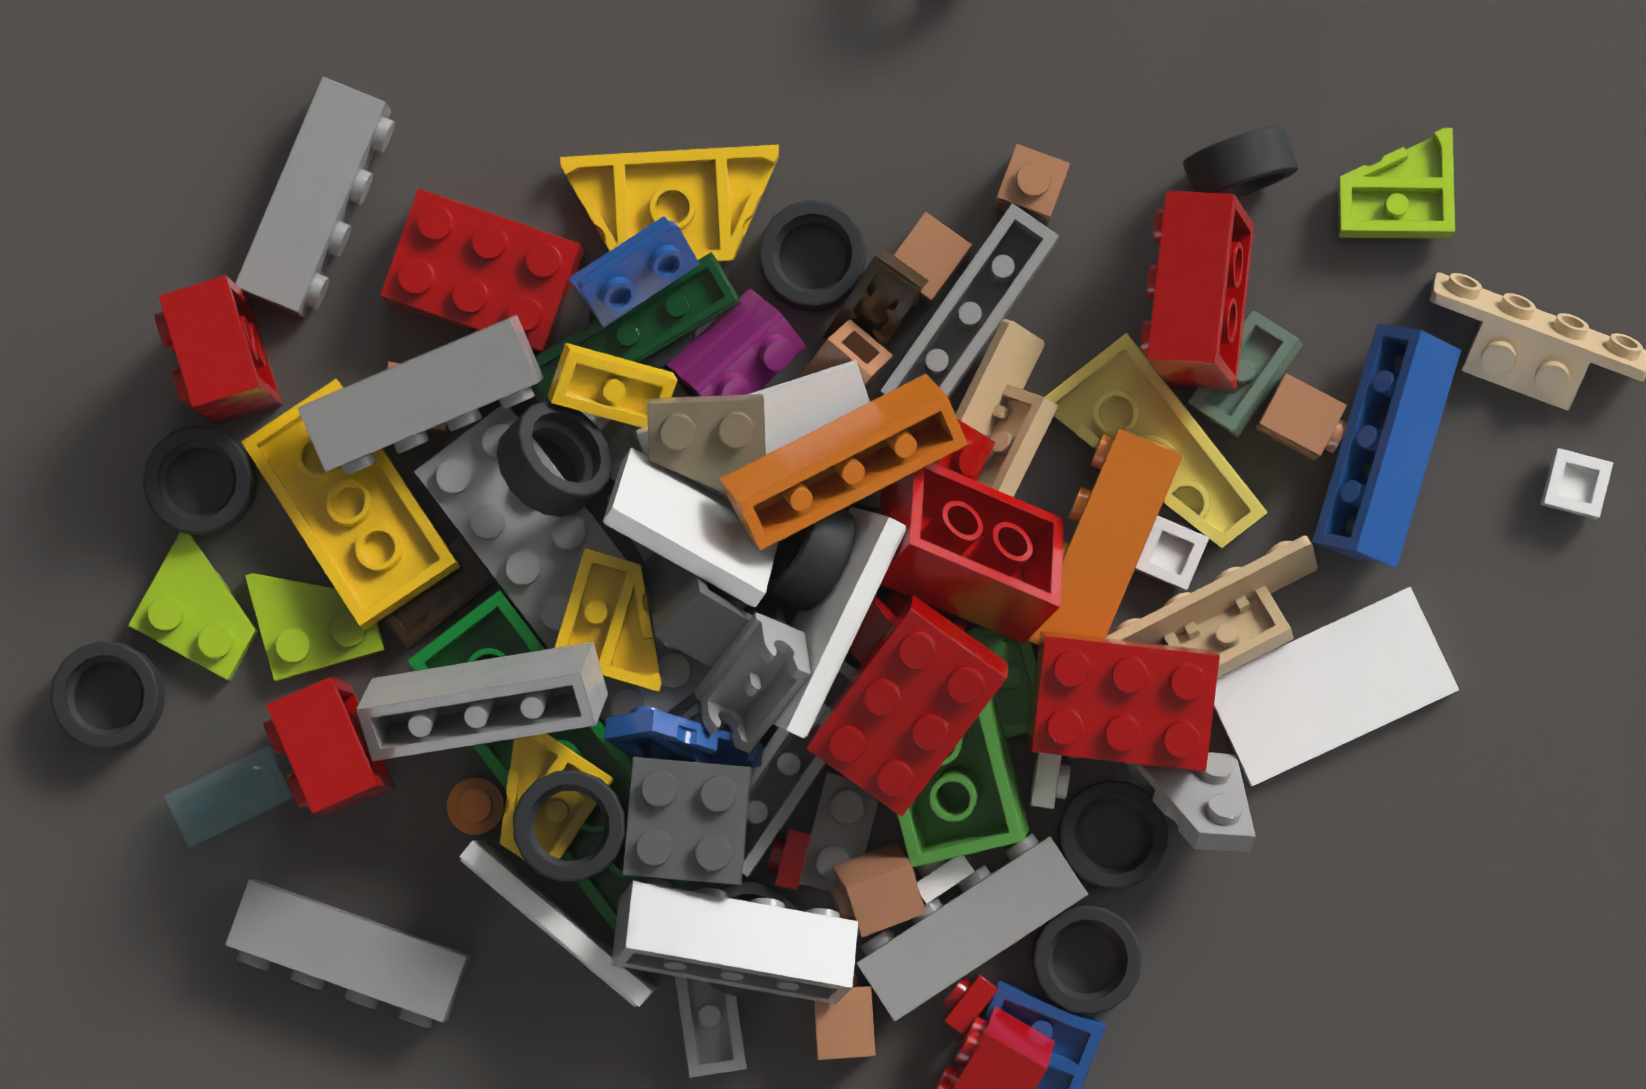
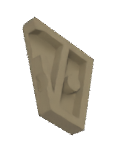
[647,394,766,494]

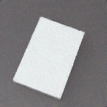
[603,447,778,607]

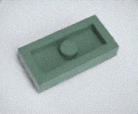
[1188,310,1303,438]

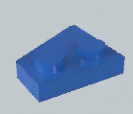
[983,980,1106,1089]

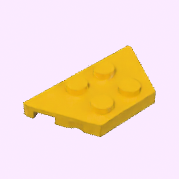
[560,145,779,264]

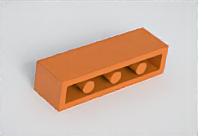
[719,374,968,551]
[1029,426,1183,645]

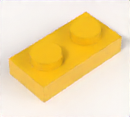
[547,343,677,428]

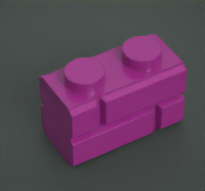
[666,289,806,397]

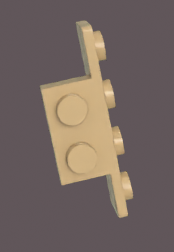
[1429,272,1646,411]
[955,319,1058,497]
[1106,536,1318,678]

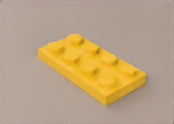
[241,379,460,630]

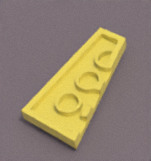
[1045,333,1268,548]

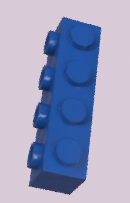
[1312,323,1461,568]

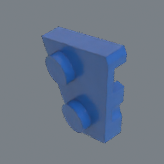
[604,707,763,768]

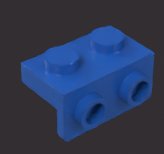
[569,216,700,327]

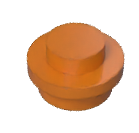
[447,778,505,835]

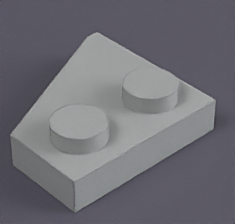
[1125,752,1256,852]

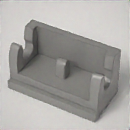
[694,612,811,753]

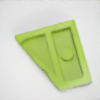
[1337,128,1455,239]
[128,532,258,681]
[245,573,387,682]

